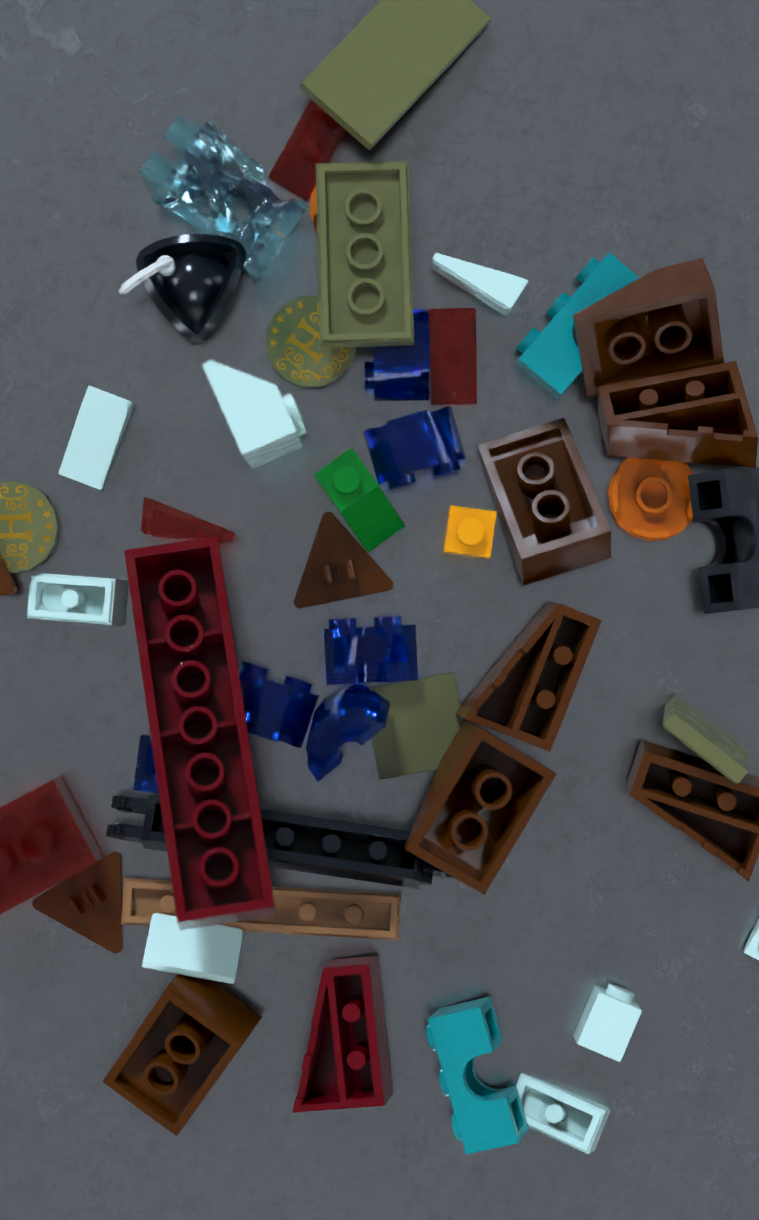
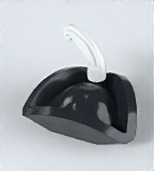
[118,234,246,342]

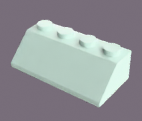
[202,360,307,469]

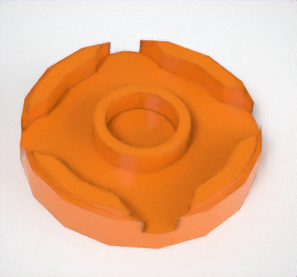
[607,457,694,542]

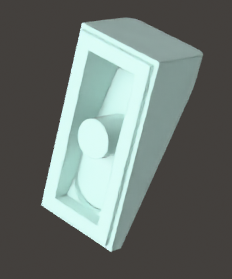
[430,253,529,316]
[58,385,135,490]
[27,572,128,626]
[516,1073,611,1154]

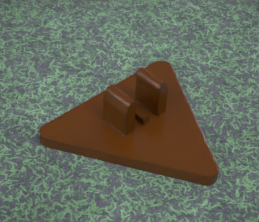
[294,512,393,609]
[32,851,123,954]

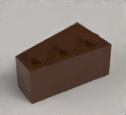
[598,361,758,468]
[455,602,602,752]
[627,739,759,882]

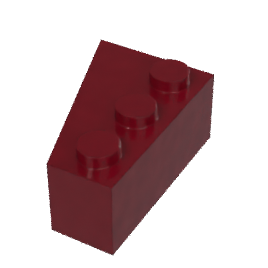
[292,956,393,1113]

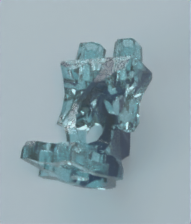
[139,115,309,279]

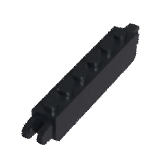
[106,794,456,889]

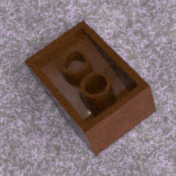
[573,258,724,397]
[477,418,611,586]
[404,719,557,895]
[102,974,262,1136]

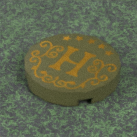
[266,296,357,388]
[0,481,60,574]

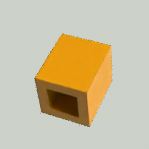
[442,505,497,560]

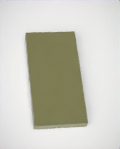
[300,0,491,151]
[316,161,414,348]

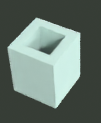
[573,983,642,1062]

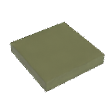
[363,672,463,780]
[663,693,749,784]

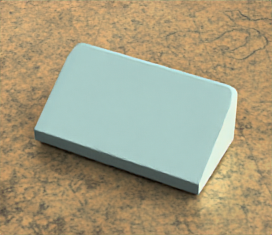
[142,913,243,984]

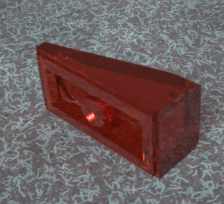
[268,100,349,200]
[429,308,477,405]
[141,497,237,544]

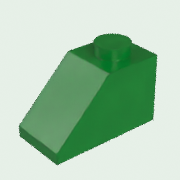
[314,447,405,553]

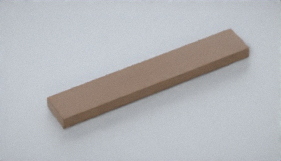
[121,876,401,940]

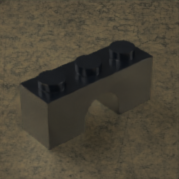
[688,467,759,614]

